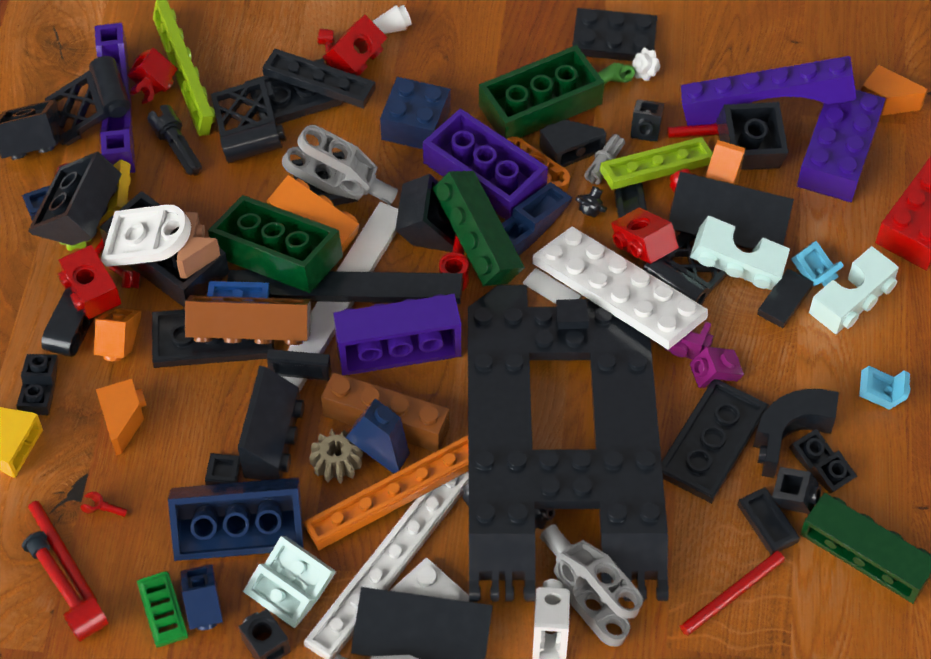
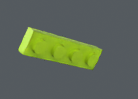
[600,137,713,190]

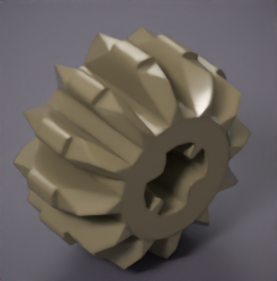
[309,429,363,484]

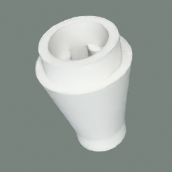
[372,5,412,34]

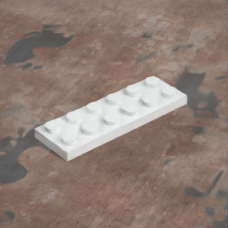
[532,226,708,350]

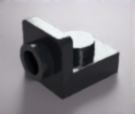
[630,99,665,142]

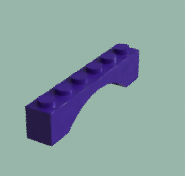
[95,23,136,173]
[681,56,857,126]

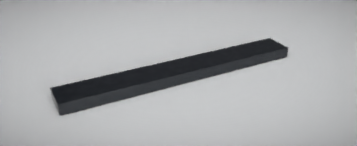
[227,270,464,304]

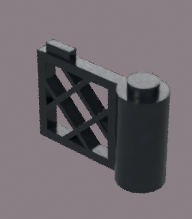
[45,56,131,146]
[211,78,287,164]
[643,233,728,305]

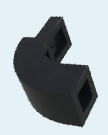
[753,389,839,478]

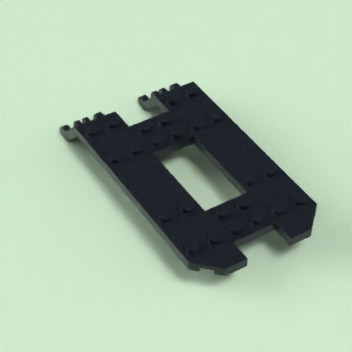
[468,285,669,602]

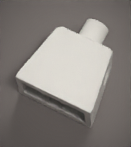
[532,579,570,659]

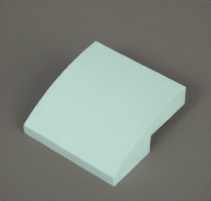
[243,536,337,628]

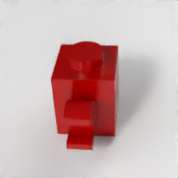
[127,47,178,105]

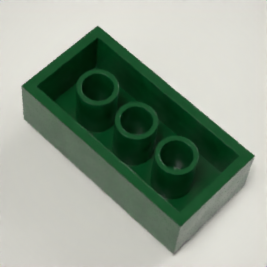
[479,45,604,139]
[208,195,343,293]

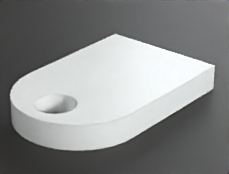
[101,205,191,267]

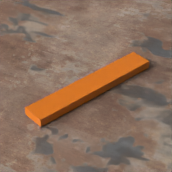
[302,435,469,551]

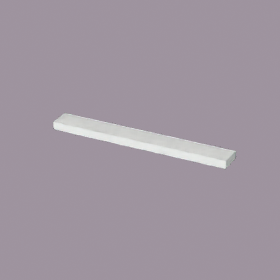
[281,202,398,392]
[304,471,469,659]

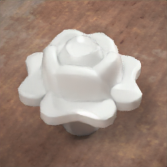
[632,48,660,81]

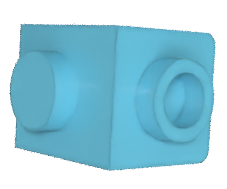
[791,241,844,286]
[859,366,911,410]

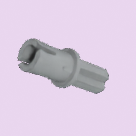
[584,134,625,185]

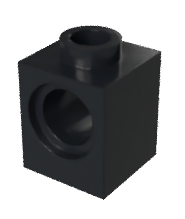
[239,609,291,659]

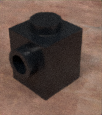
[772,467,821,514]

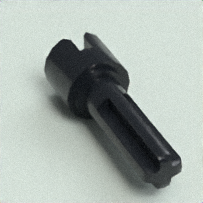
[147,105,202,175]

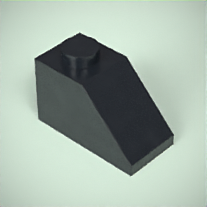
[539,120,606,168]

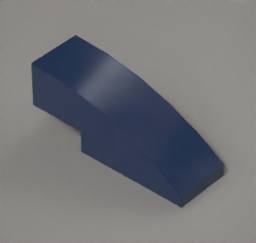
[502,182,573,255]

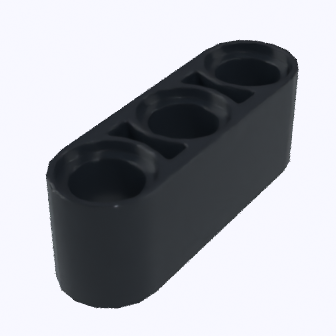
[41,283,95,357]

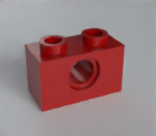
[322,14,388,76]
[611,207,679,264]
[57,245,121,320]

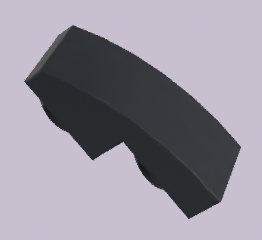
[16,354,58,415]
[789,428,857,493]

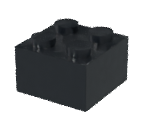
[716,102,788,170]

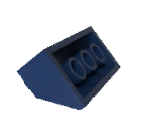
[168,477,304,561]

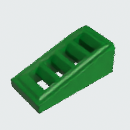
[137,571,189,648]

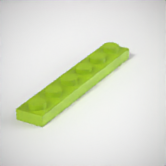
[153,0,215,136]

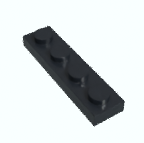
[262,49,376,109]

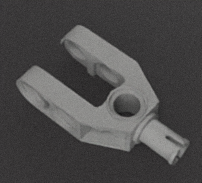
[282,125,398,205]
[540,524,643,647]

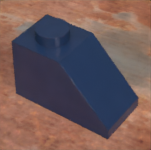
[346,398,410,474]
[181,564,223,630]

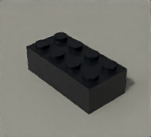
[99,191,229,308]

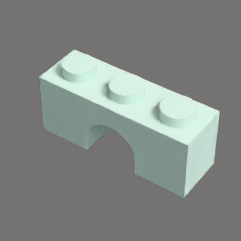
[690,215,790,290]
[809,246,899,335]

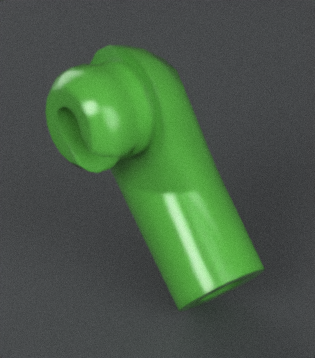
[598,63,635,85]

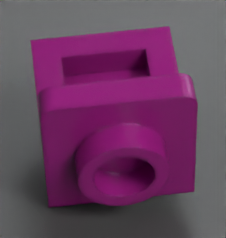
[665,321,714,360]
[690,347,744,388]

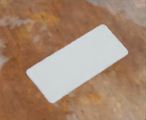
[523,268,581,304]

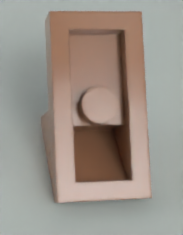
[176,212,220,279]

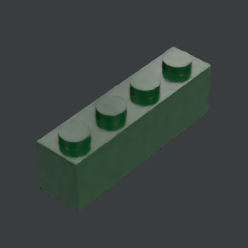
[433,171,525,286]
[800,492,931,604]

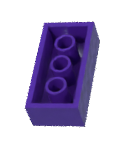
[796,90,886,203]
[423,108,548,220]
[333,294,461,375]

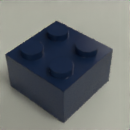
[380,77,451,149]

